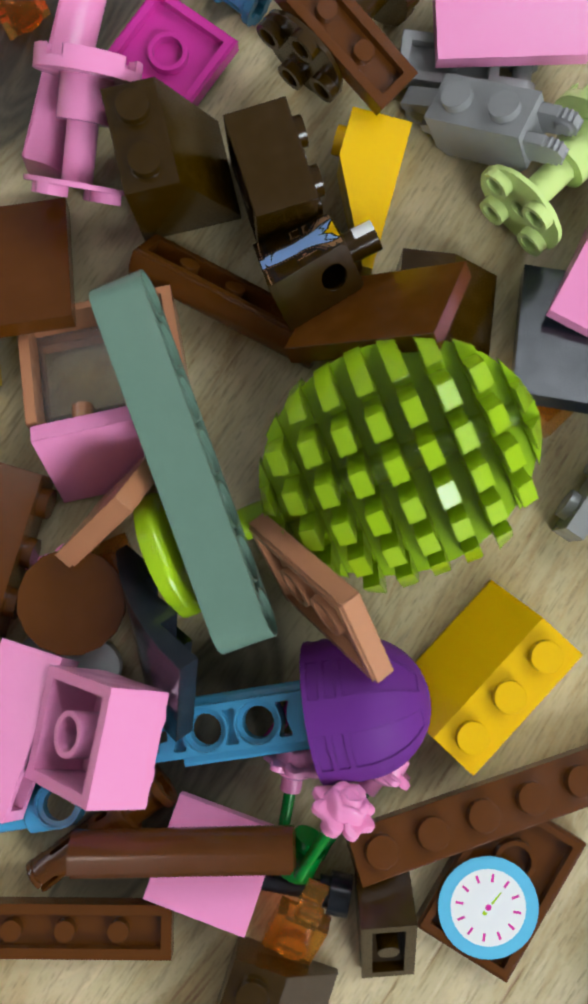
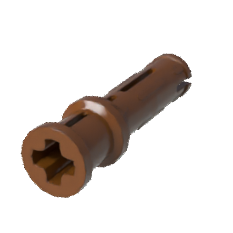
[26,764,178,892]

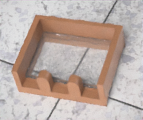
[17,285,190,430]

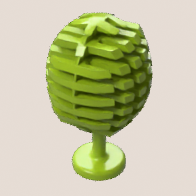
[133,337,542,618]

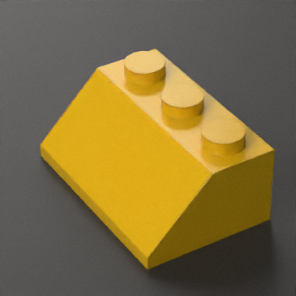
[415,580,583,776]

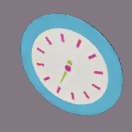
[438,856,539,960]

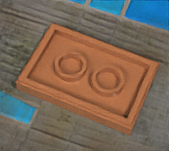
[248,513,394,683]

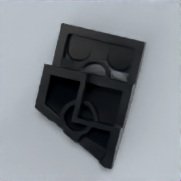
[116,545,198,742]

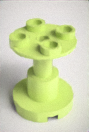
[479,83,588,256]

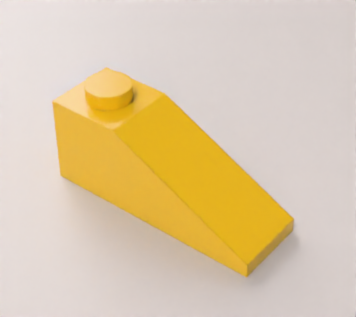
[331,106,413,276]

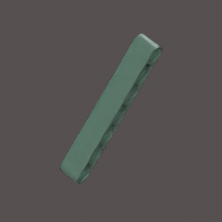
[89,269,278,655]

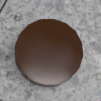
[17,550,126,655]

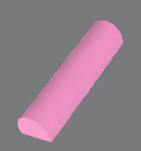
[22,0,107,179]

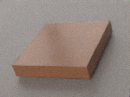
[55,455,154,568]

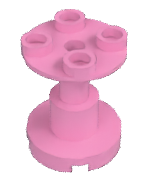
[23,41,143,206]

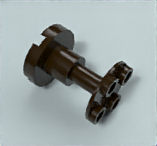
[256,0,420,103]

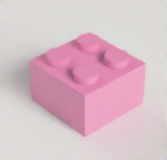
[25,665,169,811]

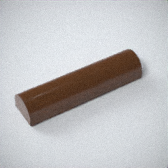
[128,234,315,369]
[66,825,296,879]

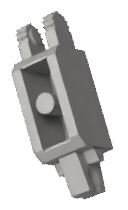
[401,73,584,172]

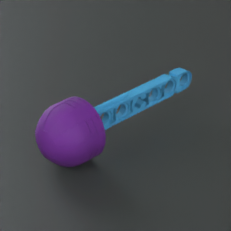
[155,638,431,785]

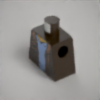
[253,214,383,331]

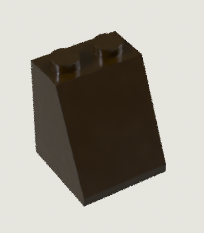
[100,77,241,241]

